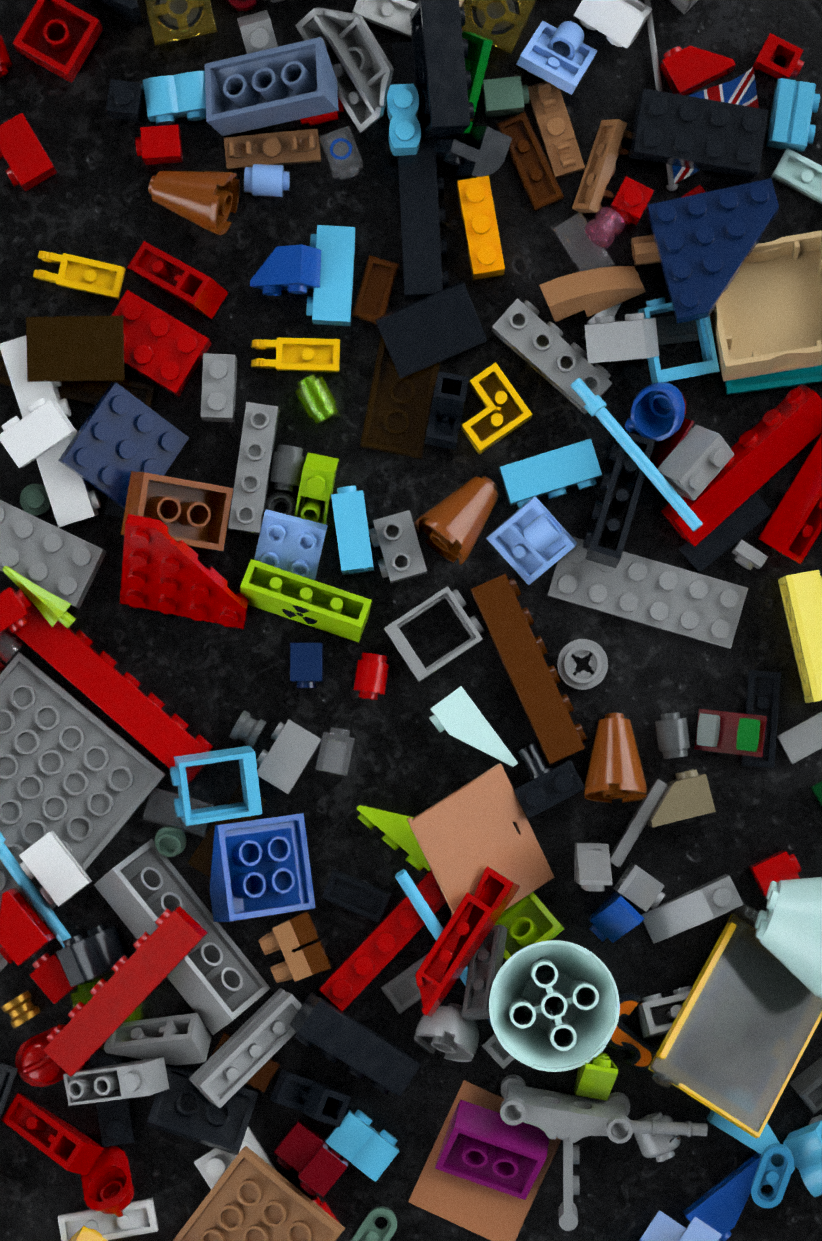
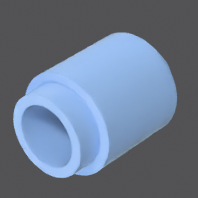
[244,164,290,197]

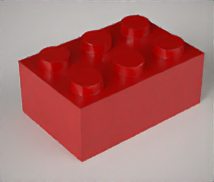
[111,290,211,398]

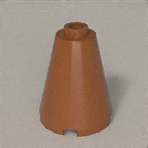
[148,171,240,235]
[414,476,499,565]
[583,713,648,803]

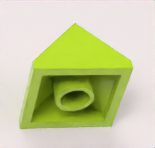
[495,892,564,960]

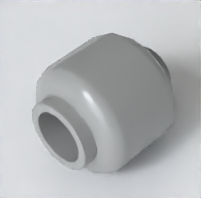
[634,1112,681,1162]

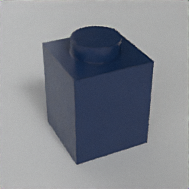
[290,643,323,688]

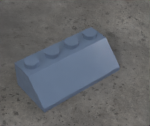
[204,37,339,136]

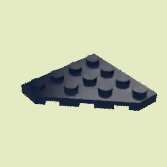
[647,178,779,324]

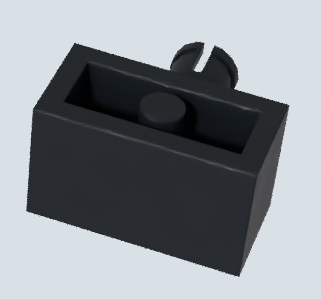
[513,742,585,818]

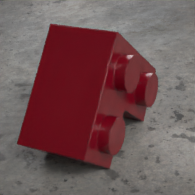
[274,1118,349,1197]

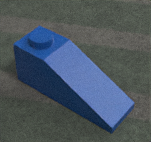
[588,891,645,943]
[683,1152,761,1241]

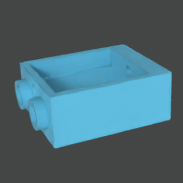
[638,298,720,384]
[331,486,374,575]
[170,746,262,826]

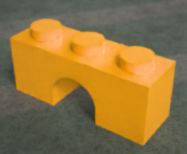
[457,175,505,280]

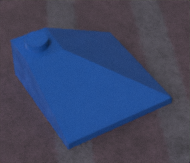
[210,813,316,922]

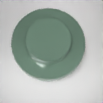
[20,484,51,516]
[155,825,187,857]

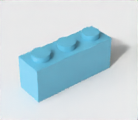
[306,225,356,326]
[499,438,602,509]

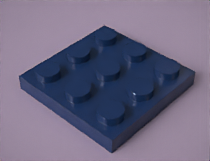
[58,382,189,509]

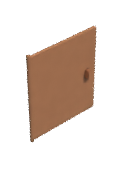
[407,763,555,914]
[408,1080,561,1241]

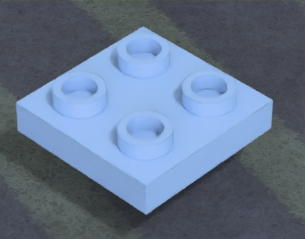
[516,20,597,95]
[486,496,577,585]
[254,509,328,580]

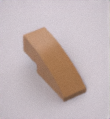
[539,266,646,322]

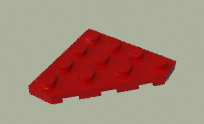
[120,514,249,629]

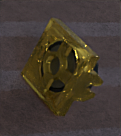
[145,0,217,45]
[462,0,536,54]

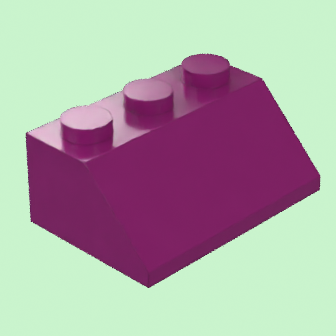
[435,1099,550,1200]

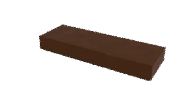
[496,111,564,212]

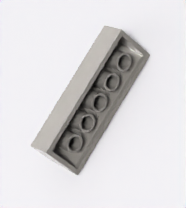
[94,839,271,1035]

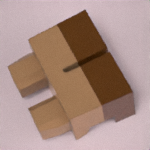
[258,910,331,983]

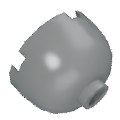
[414,1003,479,1062]

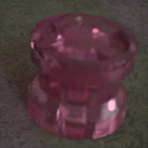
[585,207,625,248]

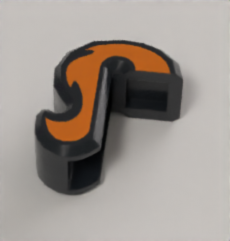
[607,992,657,1072]

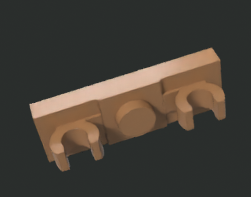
[528,81,585,178]
[572,119,632,214]
[224,129,321,171]

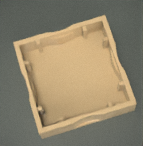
[710,230,822,382]

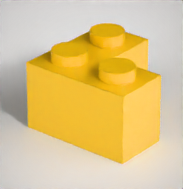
[461,362,533,455]

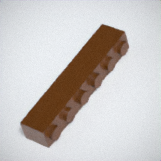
[470,573,587,764]

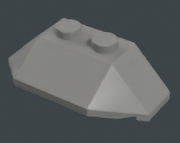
[295,7,394,133]

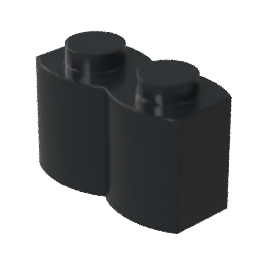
[56,924,129,987]

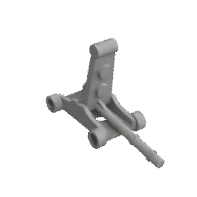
[500,1074,708,1231]

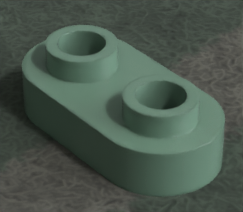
[350,1206,397,1241]

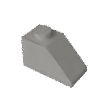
[613,863,665,912]

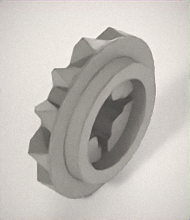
[557,639,608,690]

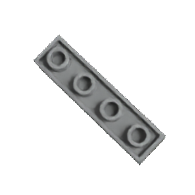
[189,988,302,1108]

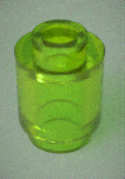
[295,374,338,424]

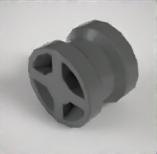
[229,710,267,748]

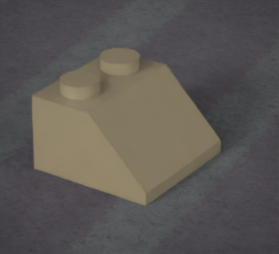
[647,769,716,827]

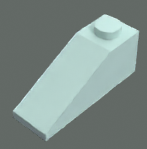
[429,686,518,767]

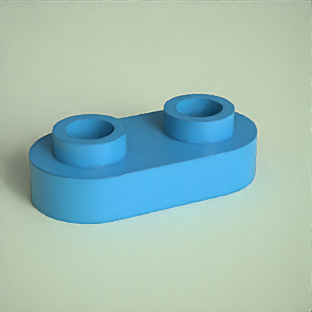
[751,1143,794,1208]

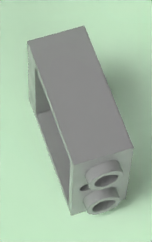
[384,586,484,682]

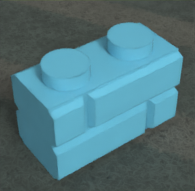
[766,78,820,152]

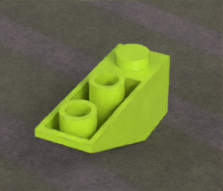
[294,452,339,524]
[356,805,431,871]
[574,1052,618,1101]

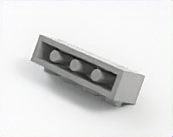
[491,298,612,414]

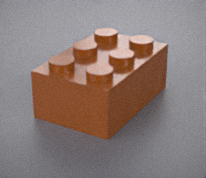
[121,471,234,551]

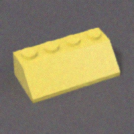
[778,570,822,703]

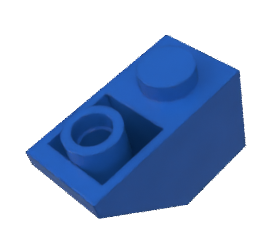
[250,244,321,296]

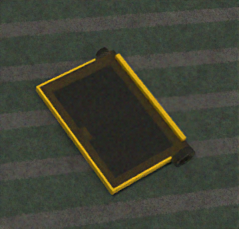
[648,905,822,1138]

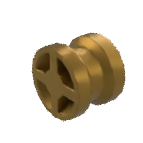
[1,990,41,1029]

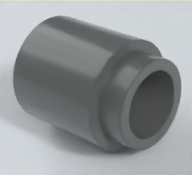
[269,445,305,492]
[655,712,690,759]

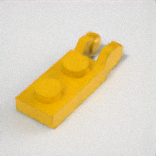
[33,251,126,300]
[251,337,340,372]

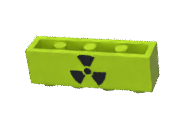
[240,559,372,642]

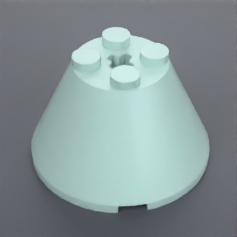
[755,877,822,998]
[489,940,620,1072]

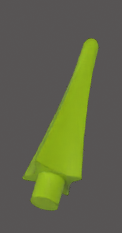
[2,566,76,628]

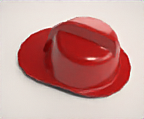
[15,1024,85,1087]
[81,1146,135,1217]

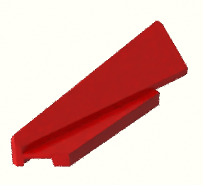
[415,866,520,1017]

